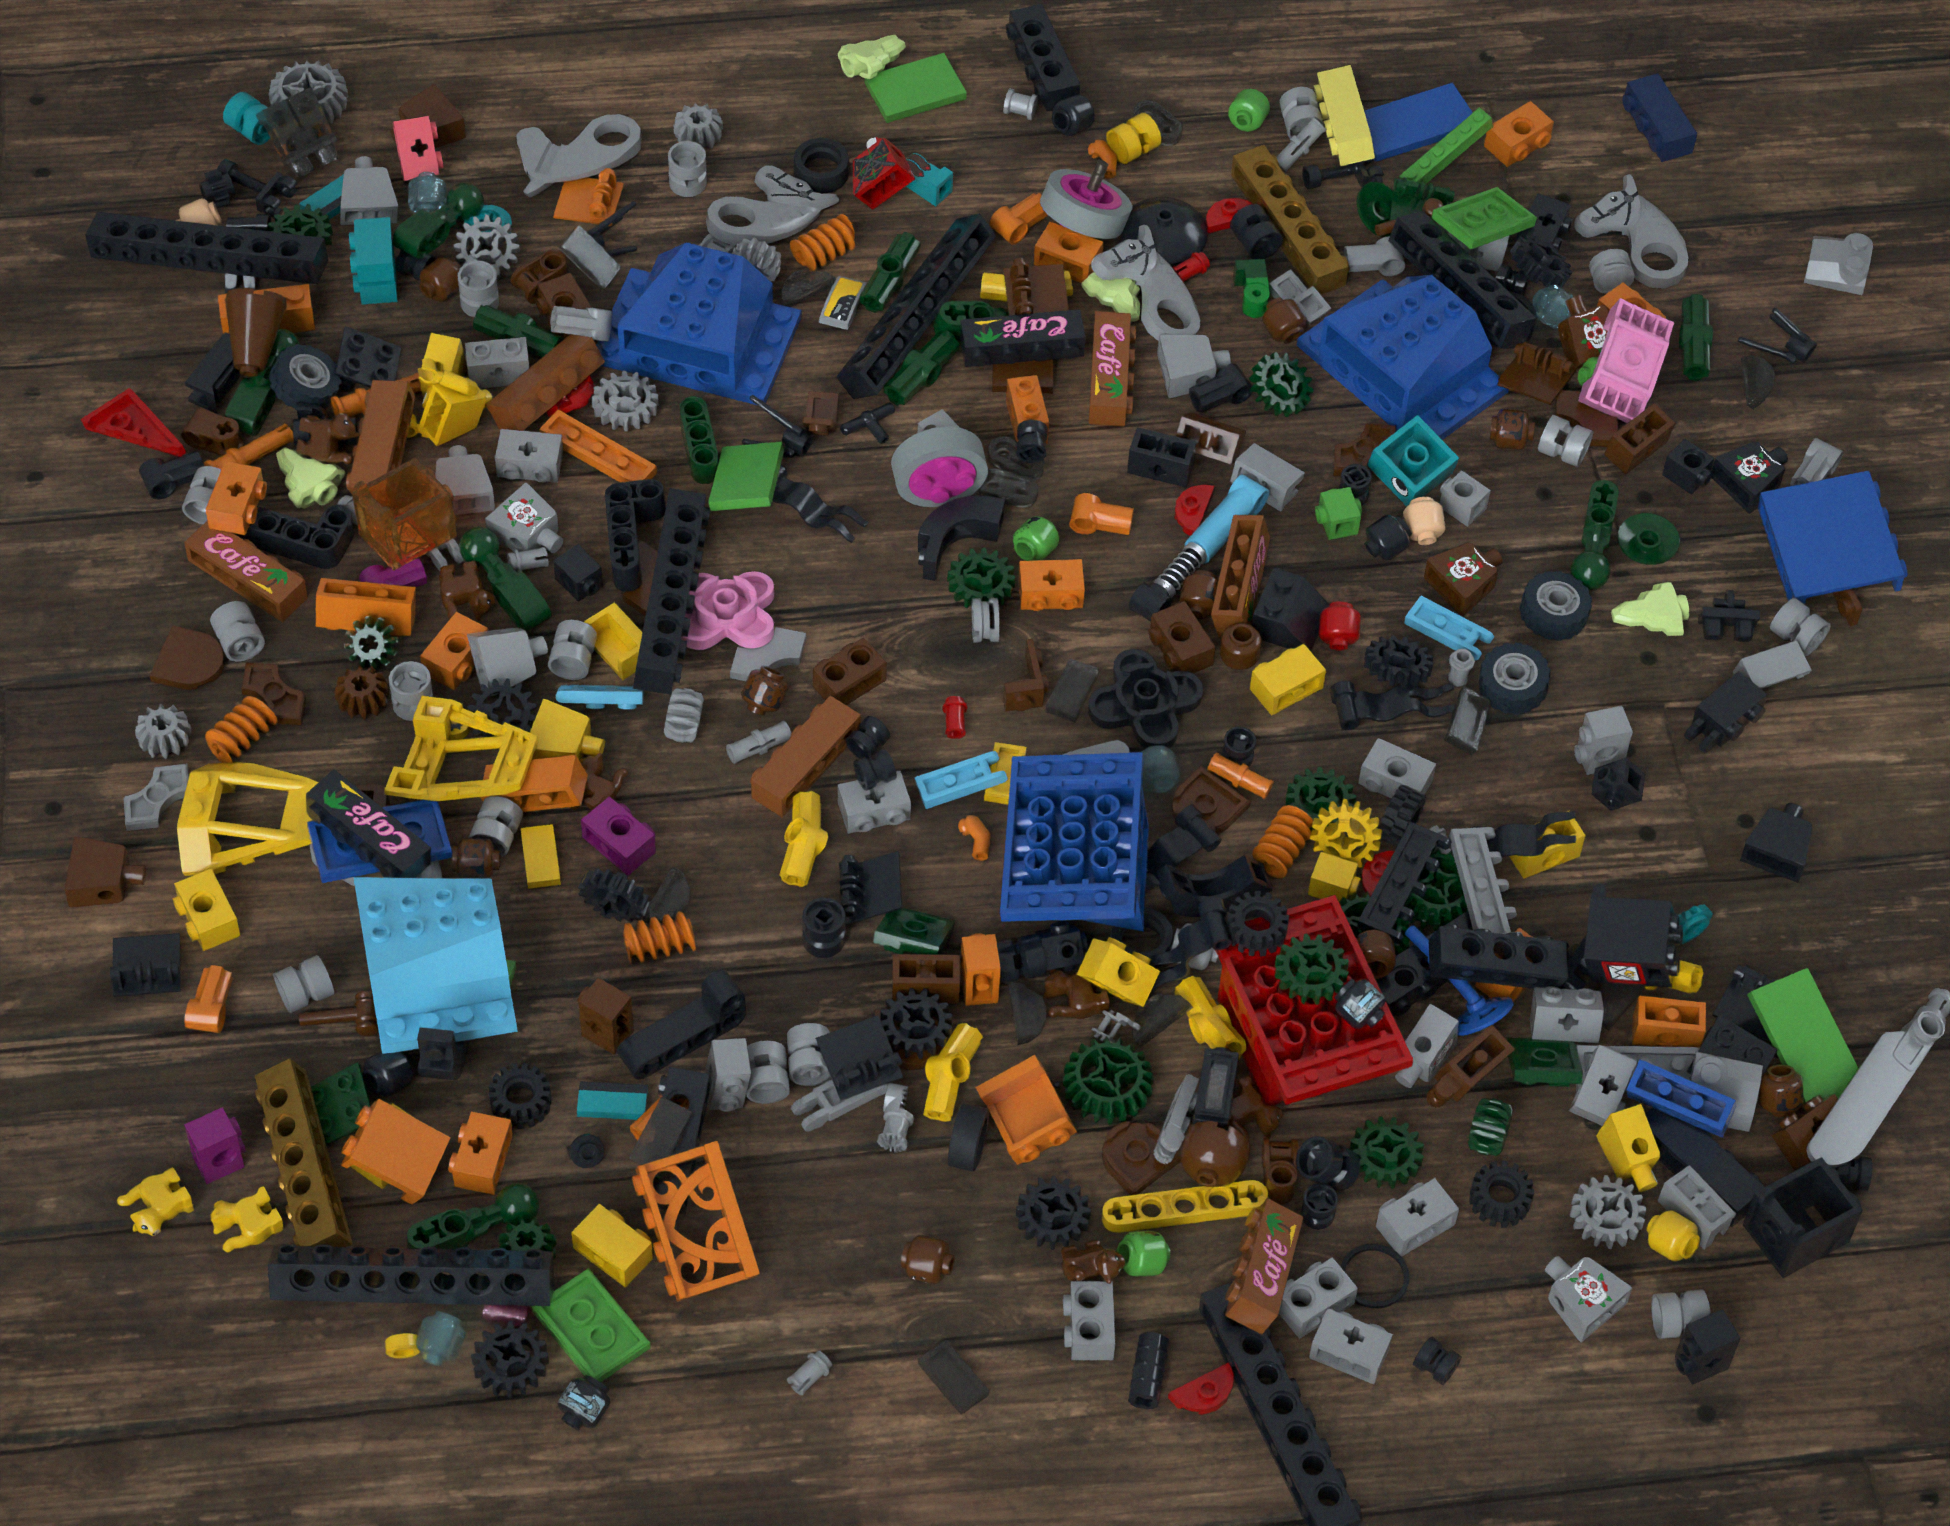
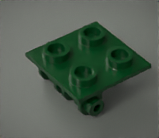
[1389,177,1455,233]
[311,1062,371,1146]

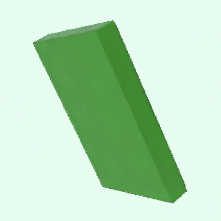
[865,53,967,123]
[1432,187,1537,249]
[708,442,784,511]
[532,1268,651,1382]

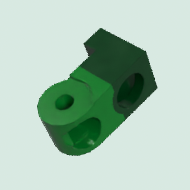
[1233,259,1270,318]

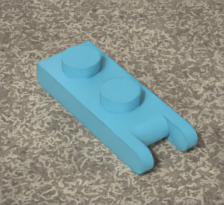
[1404,596,1494,660]
[556,685,644,709]
[914,751,1008,809]

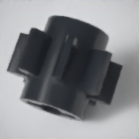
[199,169,235,208]

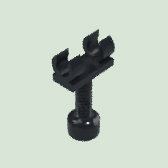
[217,159,298,217]
[1302,159,1384,189]

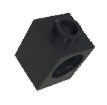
[1662,439,1714,495]
[553,544,603,602]

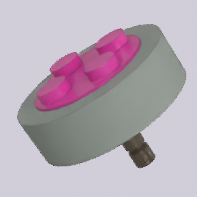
[1040,160,1132,239]
[891,425,988,507]

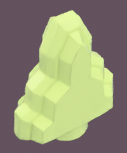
[838,35,906,79]
[1081,272,1140,322]
[276,447,346,509]
[1611,582,1689,636]

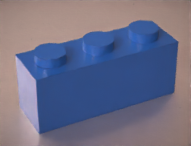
[1626,1059,1736,1138]

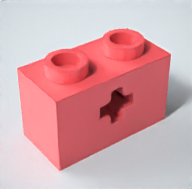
[392,116,444,181]

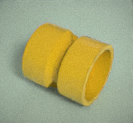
[1106,113,1161,164]

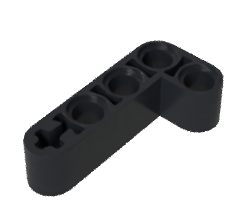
[605,479,666,592]
[234,505,354,569]
[616,969,746,1080]

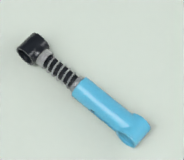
[1129,474,1270,622]

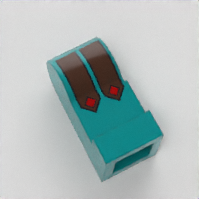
[906,153,953,207]

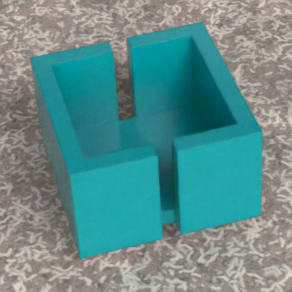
[349,217,398,305]

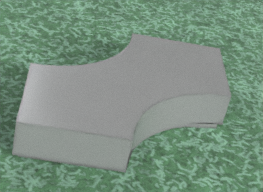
[730,627,806,681]
[124,764,189,831]

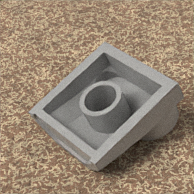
[1804,233,1873,295]
[1690,1051,1763,1132]

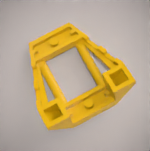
[384,696,538,801]
[177,762,319,876]

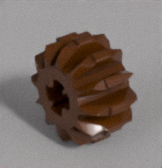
[334,665,390,721]

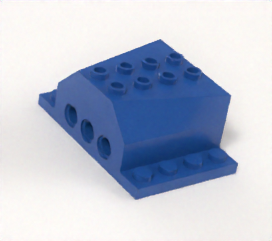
[596,242,802,405]
[1297,275,1509,440]
[1000,752,1149,931]

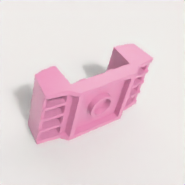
[1578,298,1674,423]

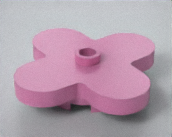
[681,571,774,650]

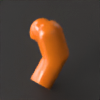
[1088,139,1117,179]
[958,815,991,861]

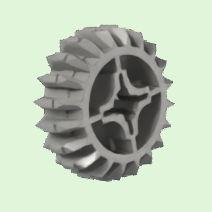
[268,60,348,130]

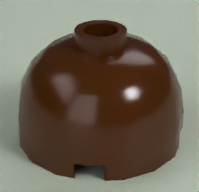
[1181,1121,1250,1187]

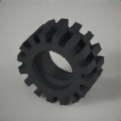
[1378,785,1426,847]
[1227,891,1289,956]
[489,1063,551,1129]
[1469,1160,1534,1228]

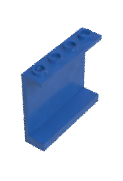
[1758,471,1907,604]

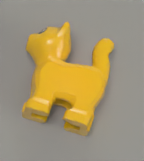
[117,1167,194,1236]
[210,1186,283,1253]

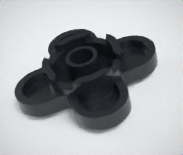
[1088,649,1203,751]

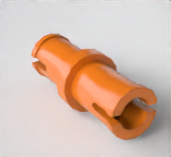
[1207,752,1274,799]

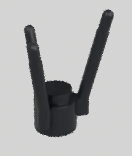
[574,201,637,262]
[1738,308,1817,364]
[742,395,814,458]

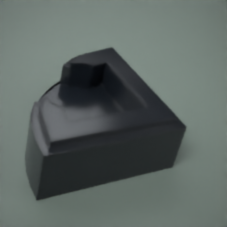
[296,402,330,419]

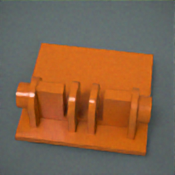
[553,168,624,226]

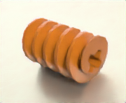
[790,214,855,272]
[205,696,278,763]
[1252,805,1313,878]
[623,911,696,964]

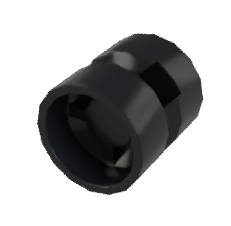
[1230,204,1283,259]
[802,897,845,958]
[996,933,1046,984]
[1296,1136,1360,1191]

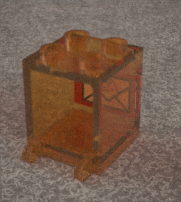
[352,458,457,571]

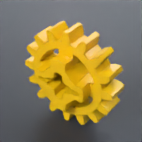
[1310,799,1382,868]

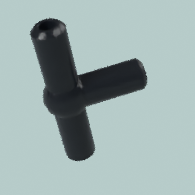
[840,402,895,444]

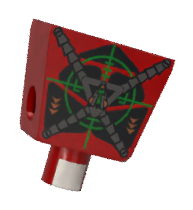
[853,137,915,210]

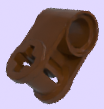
[510,250,568,304]
[181,408,244,456]
[1262,1138,1298,1205]

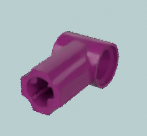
[359,557,427,587]

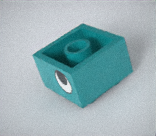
[1367,415,1459,507]

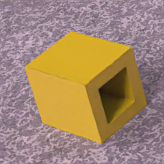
[1308,852,1361,902]

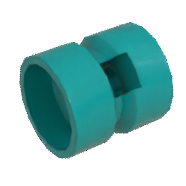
[223,92,279,145]

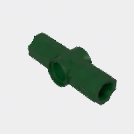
[859,232,921,313]
[1679,294,1713,381]
[473,305,564,358]
[884,330,960,406]

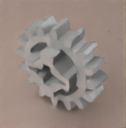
[454,215,520,279]
[592,371,659,431]
[1570,1175,1646,1249]

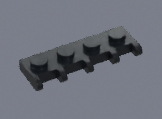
[1357,822,1452,944]

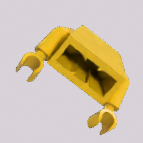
[407,358,493,446]

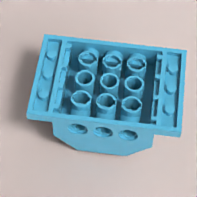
[353,877,518,1054]

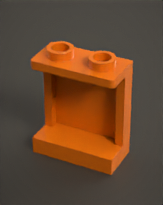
[976,1055,1077,1165]
[341,1099,451,1205]

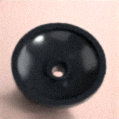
[1120,197,1208,267]

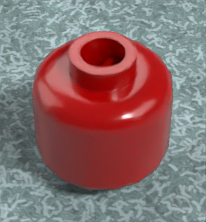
[1319,602,1361,651]

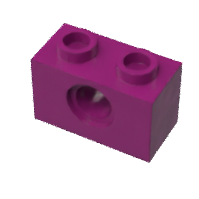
[581,796,656,876]
[184,1107,246,1185]

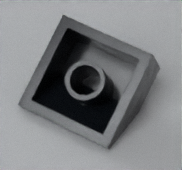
[1252,567,1329,651]

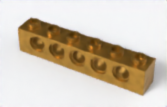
[1231,145,1350,295]
[255,1058,353,1247]

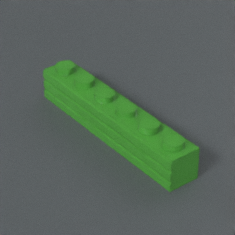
[1399,107,1493,185]

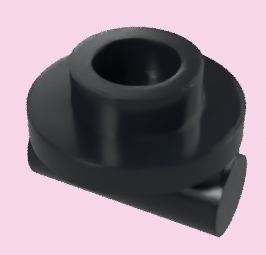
[566,1134,604,1168]

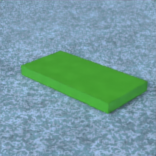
[1747,968,1859,1110]

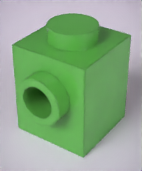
[1315,487,1362,540]

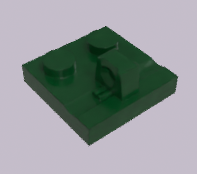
[873,908,955,955]
[1507,1037,1583,1087]

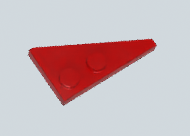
[80,388,186,457]

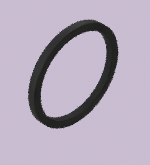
[1341,1244,1409,1309]

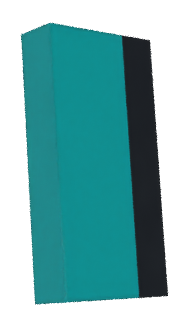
[299,174,344,220]
[577,1081,648,1120]

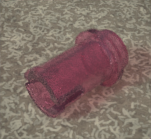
[482,1305,529,1326]

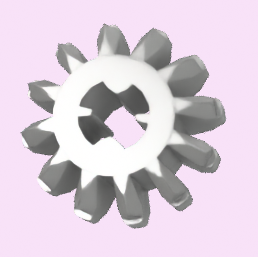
[673,102,723,149]
[732,238,781,281]
[664,688,704,743]
[135,703,191,759]

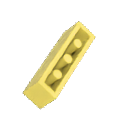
[1314,65,1375,166]

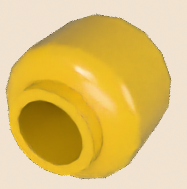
[1647,1210,1700,1262]

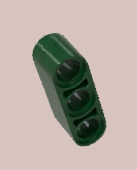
[680,396,718,484]

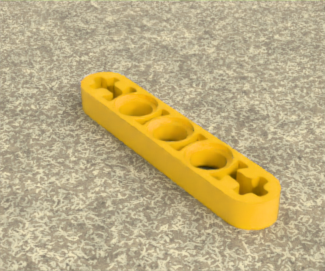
[1102,1180,1268,1233]

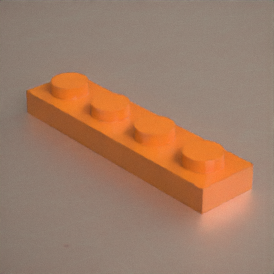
[539,410,657,482]

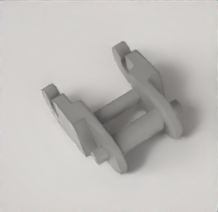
[1091,1010,1141,1043]

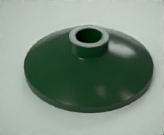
[1356,182,1393,237]
[1618,513,1680,565]

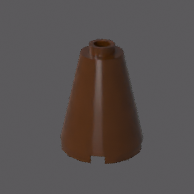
[225,288,287,377]

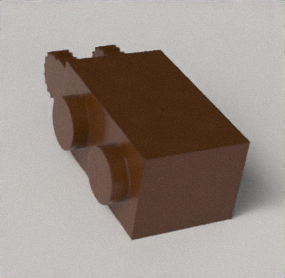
[1426,1025,1515,1108]

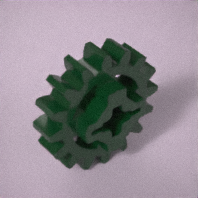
[268,204,333,245]
[1249,352,1314,417]
[947,547,1015,608]
[1285,767,1356,830]
[1274,934,1349,1005]
[1349,1116,1424,1189]

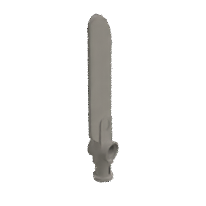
[1806,988,1950,1168]

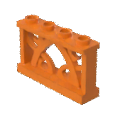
[632,1141,760,1302]

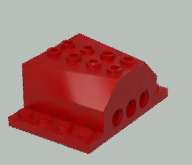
[1215,895,1413,1106]

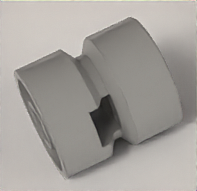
[1280,87,1324,142]
[668,141,707,197]
[458,261,499,317]
[1538,415,1593,467]
[182,466,221,524]
[1770,598,1831,656]
[210,601,265,662]
[548,620,597,680]
[389,661,433,721]
[468,796,523,857]
[273,955,334,1013]
[787,1023,831,1086]
[746,1041,790,1104]
[1651,1289,1710,1339]

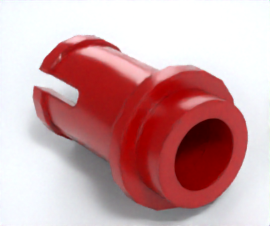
[1172,252,1210,283]
[942,696,968,739]

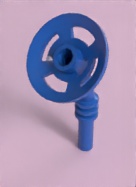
[1405,925,1514,1036]

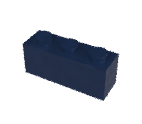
[1622,73,1697,162]

